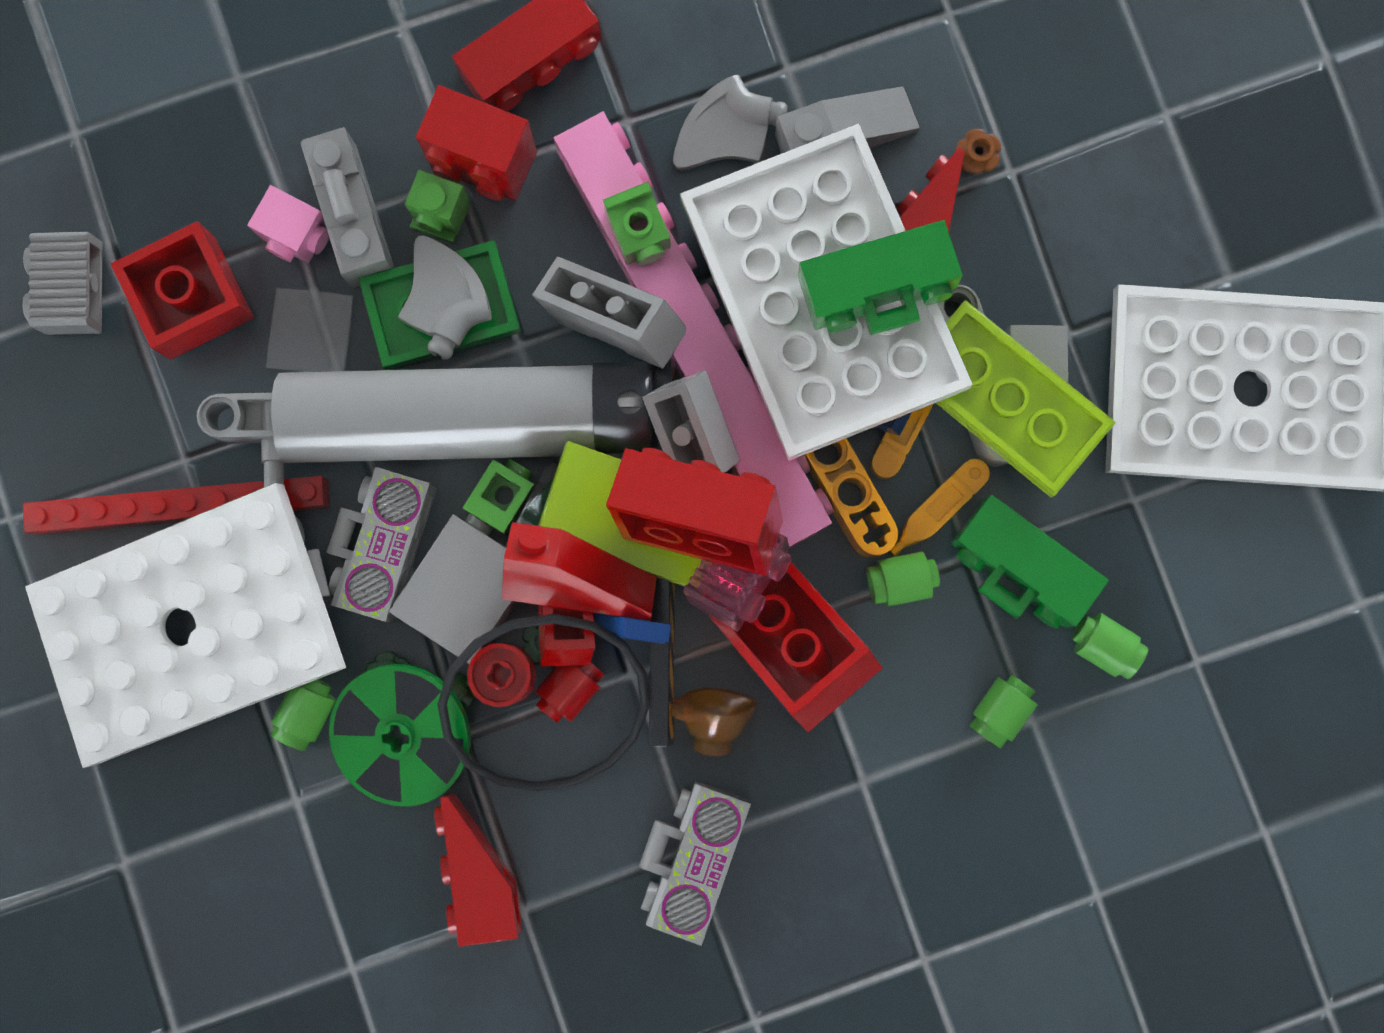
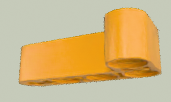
[804,438,898,558]

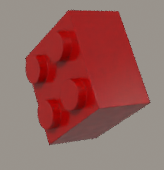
[416,84,537,202]
[110,221,255,360]

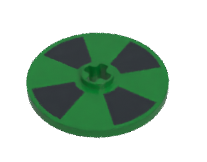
[329,664,471,807]

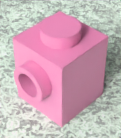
[247,185,329,264]

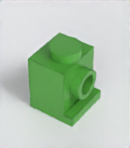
[405,169,471,244]
[603,182,671,265]
[463,459,535,537]

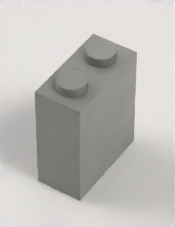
[389,513,517,664]

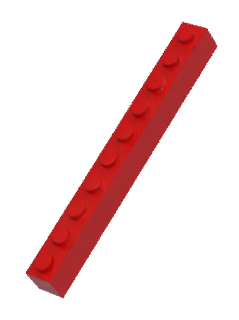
[23,476,330,535]

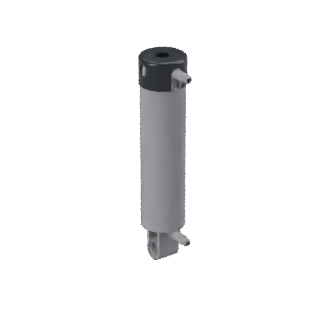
[196,362,654,488]

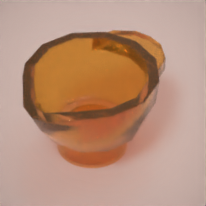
[670,688,757,756]

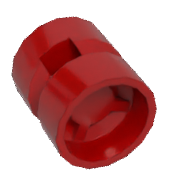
[467,643,538,707]

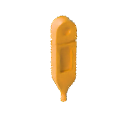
[870,404,933,480]
[890,459,990,556]

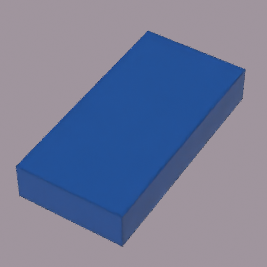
[593,613,671,644]

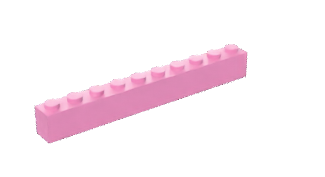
[553,111,834,552]

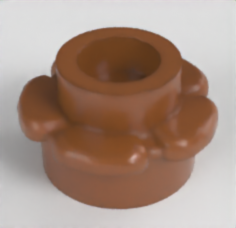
[956,129,1001,174]

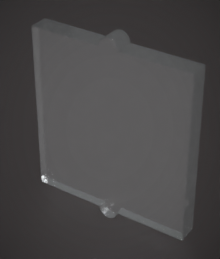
[266,287,354,372]

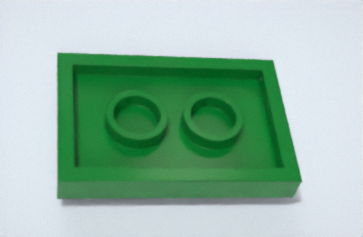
[358,240,522,370]

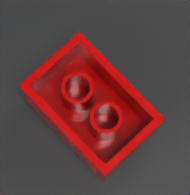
[606,448,783,576]
[705,548,883,732]

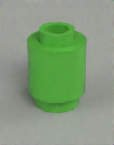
[866,551,940,607]
[1071,612,1148,679]
[969,674,1038,749]
[270,679,336,751]

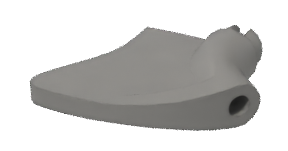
[673,75,788,171]
[398,235,492,360]

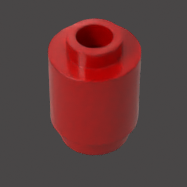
[534,662,605,724]

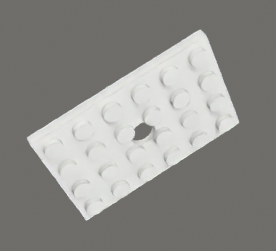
[680,124,973,461]
[1105,284,1384,492]
[25,483,346,768]

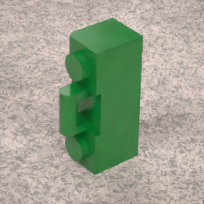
[798,220,963,336]
[950,494,1109,629]

